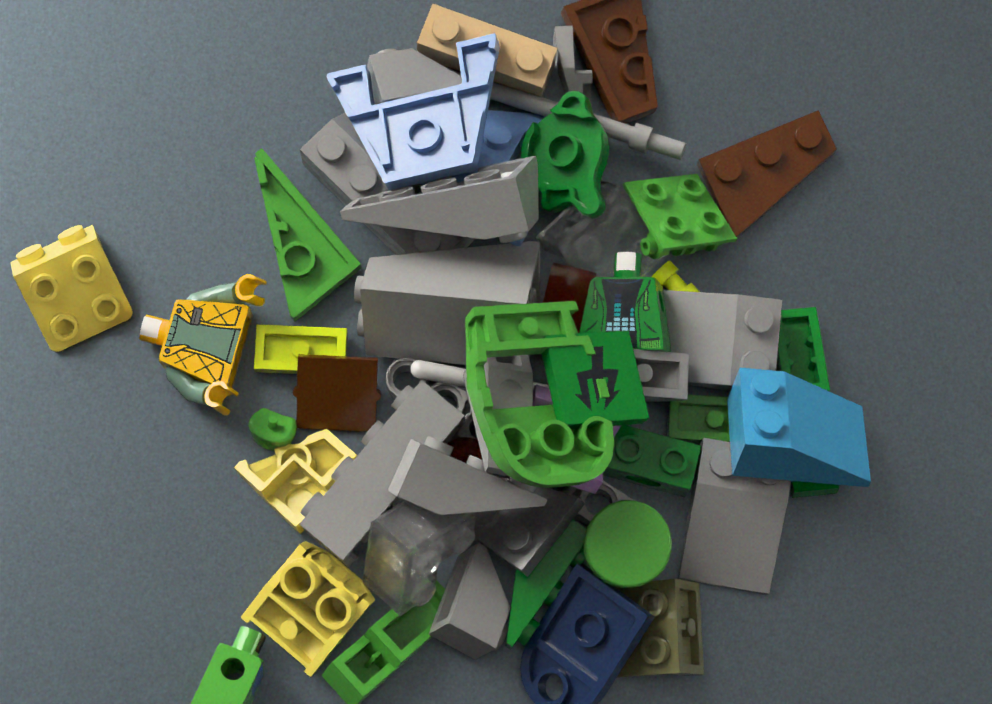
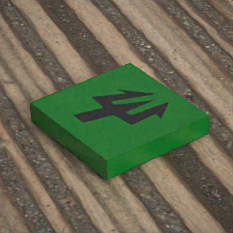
[542,330,649,429]

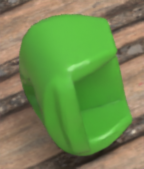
[248,408,297,451]

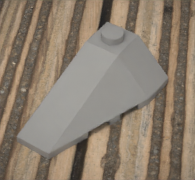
[340,156,539,243]

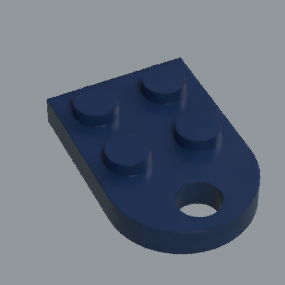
[520,564,655,704]

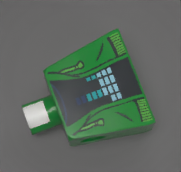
[579,252,671,352]

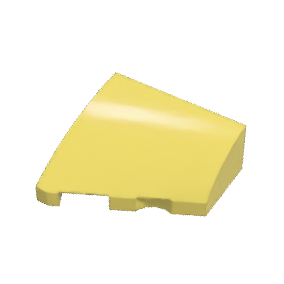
[234,429,357,534]

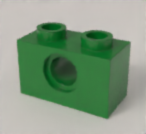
[603,425,701,498]

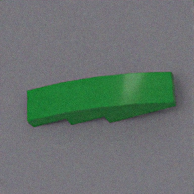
[776,307,839,498]

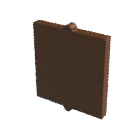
[292,354,382,431]

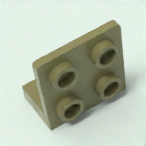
[615,579,704,678]

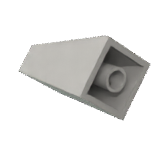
[354,241,541,365]

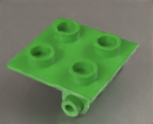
[623,174,737,259]

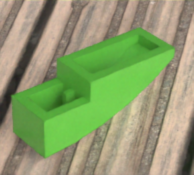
[321,575,445,704]

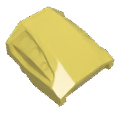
[241,541,375,677]

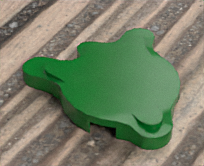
[521,91,610,219]

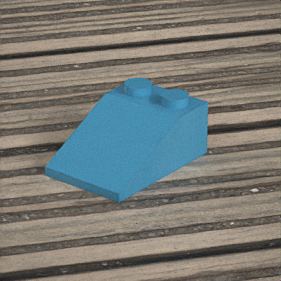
[727,367,871,487]

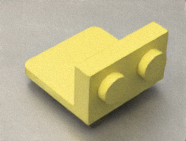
[10,225,133,352]

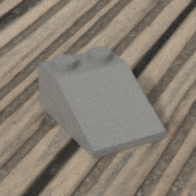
[663,290,782,391]
[678,438,791,595]

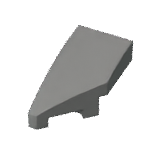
[553,25,592,107]

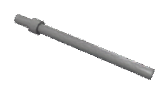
[444,66,686,160]

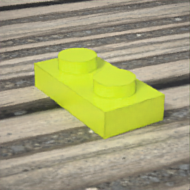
[254,324,348,374]

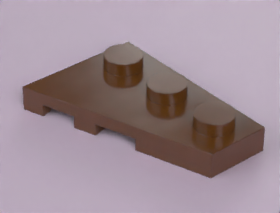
[560,0,658,124]
[697,110,837,238]

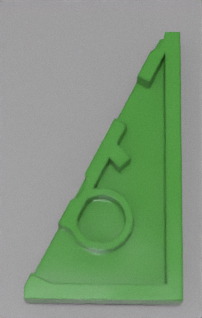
[254,148,362,322]

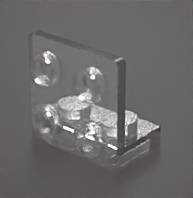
[535,180,666,290]

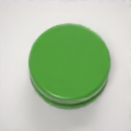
[583,500,672,588]

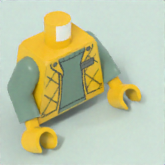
[139,274,267,416]

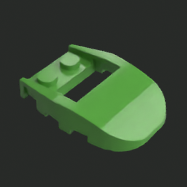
[465,301,614,488]

